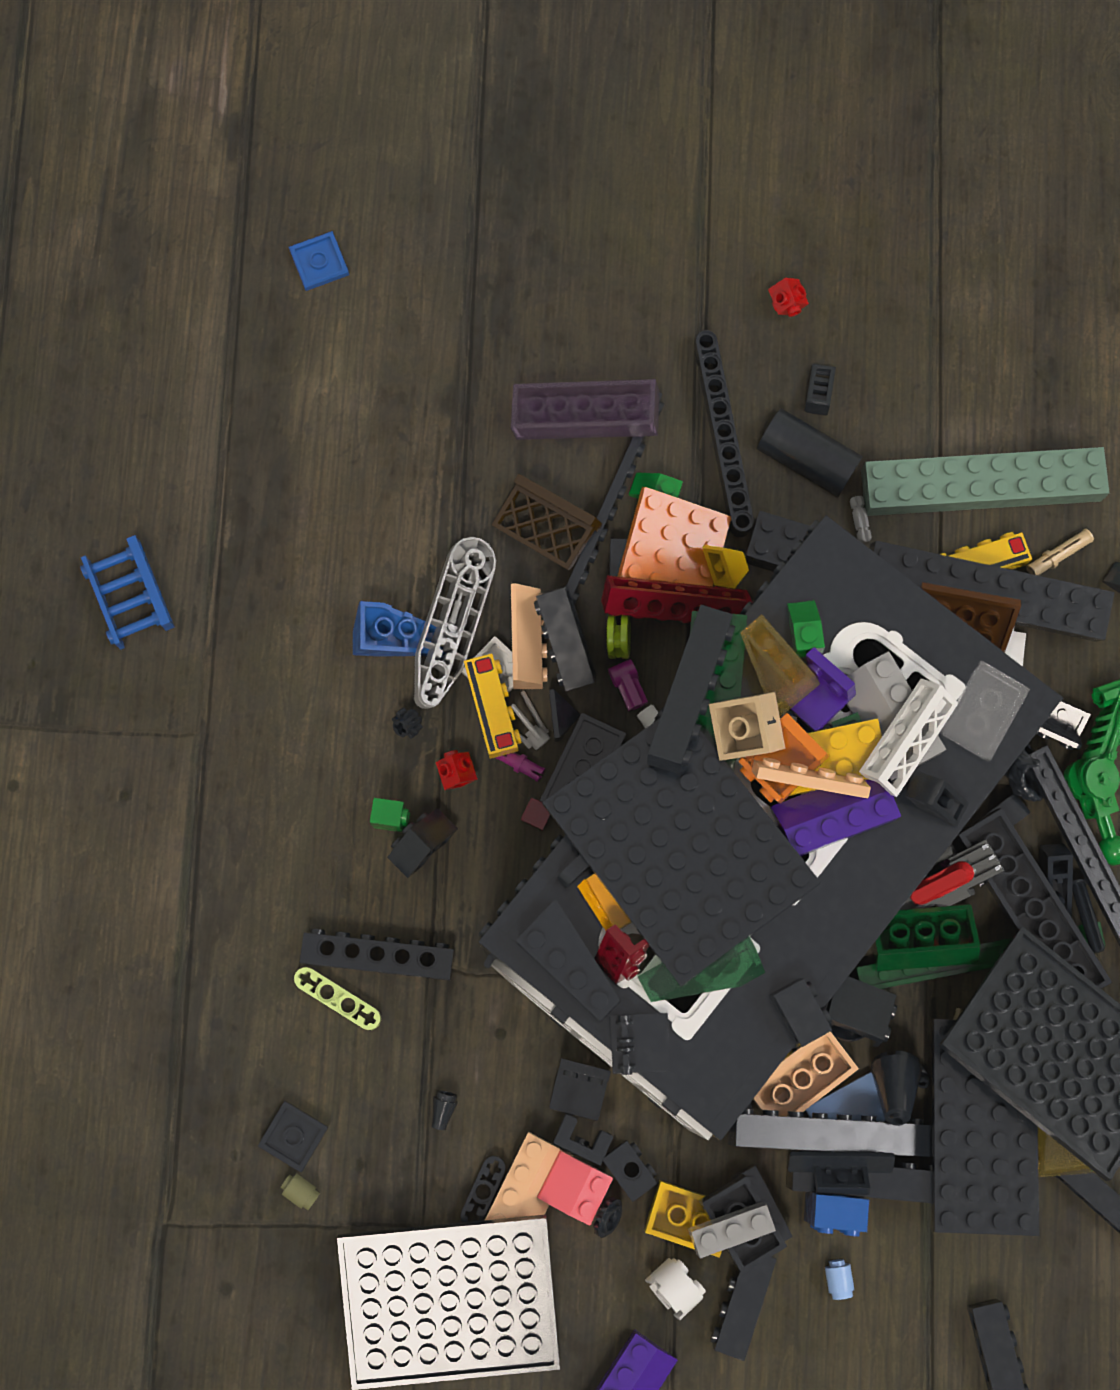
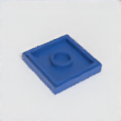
[289,231,349,291]

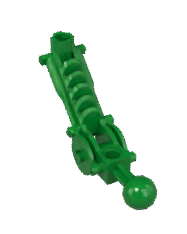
[1063,679,1120,866]

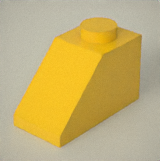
[702,545,749,589]

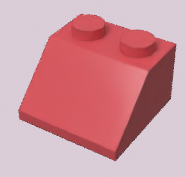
[537,1151,613,1225]

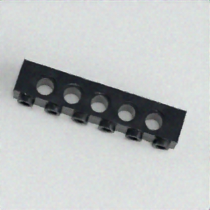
[300,929,455,981]

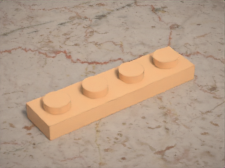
[752,758,871,798]

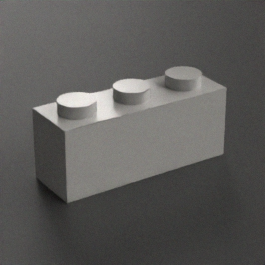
[688,1202,776,1258]

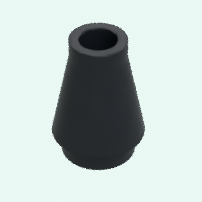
[431,1090,458,1130]

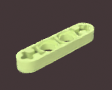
[294,967,381,1030]

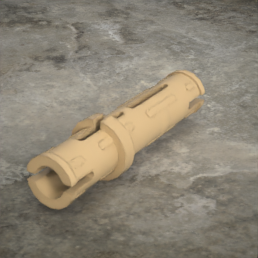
[1026,529,1094,576]

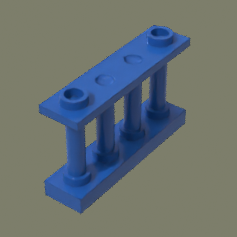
[80,535,175,650]

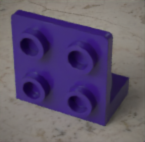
[777,647,856,732]

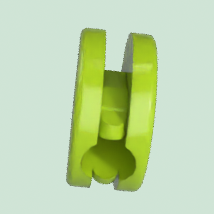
[607,614,631,659]

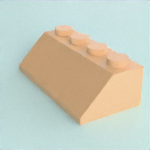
[511,584,547,690]
[753,1032,859,1116]
[485,1132,573,1220]

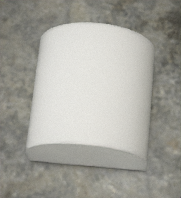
[637,705,658,729]

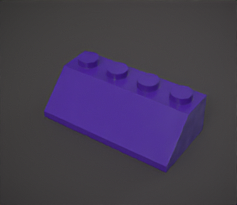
[770,779,901,856]
[596,1329,678,1390]

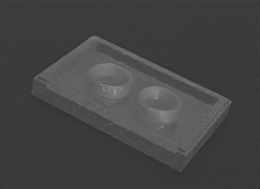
[940,661,1030,761]

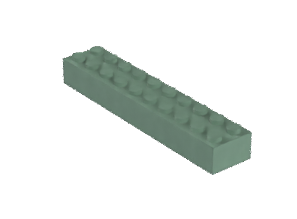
[861,447,1109,516]

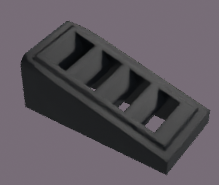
[804,364,836,416]

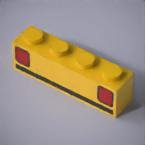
[941,532,1032,570]
[464,653,521,759]

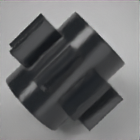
[392,707,423,739]

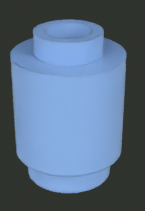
[825,1259,854,1300]

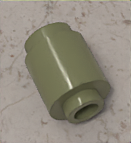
[280,1174,320,1210]

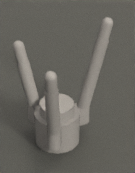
[511,691,550,750]

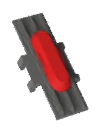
[900,839,1004,910]

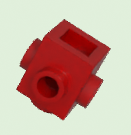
[768,278,809,317]
[435,750,477,790]

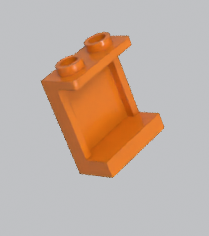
[738,713,830,804]

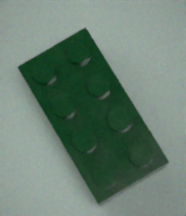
[872,904,980,971]

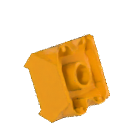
[577,874,631,931]

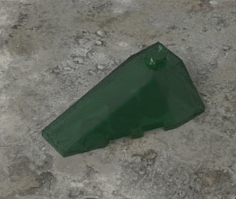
[637,937,765,1002]

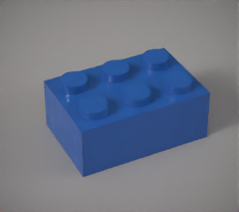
[804,1192,869,1236]

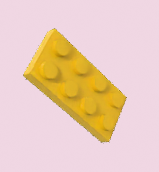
[789,719,882,796]

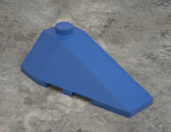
[353,601,446,656]

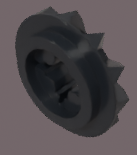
[593,1197,622,1238]

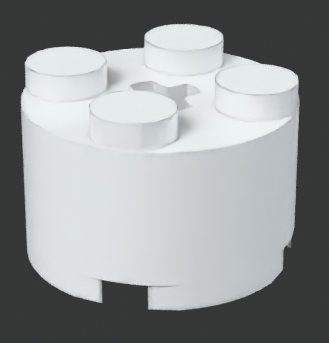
[645,1258,706,1320]

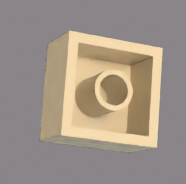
[709,692,785,761]

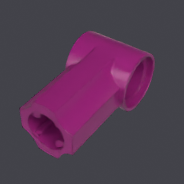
[608,659,648,711]

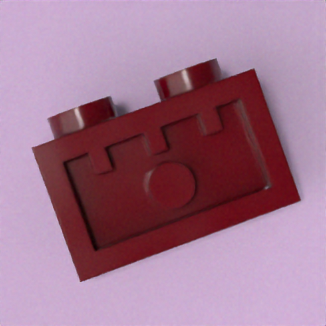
[594,924,649,984]

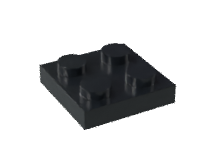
[258,1101,329,1173]

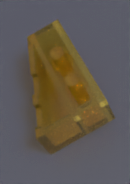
[740,615,820,717]

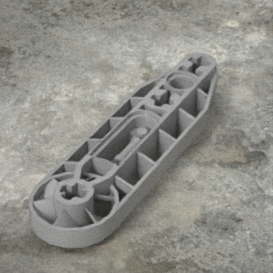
[414,537,496,709]

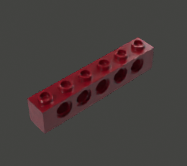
[601,575,753,623]

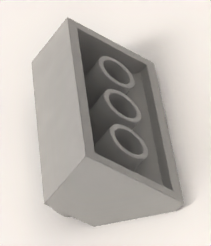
[847,651,946,781]

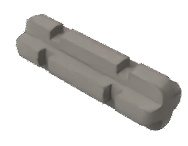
[850,496,872,543]

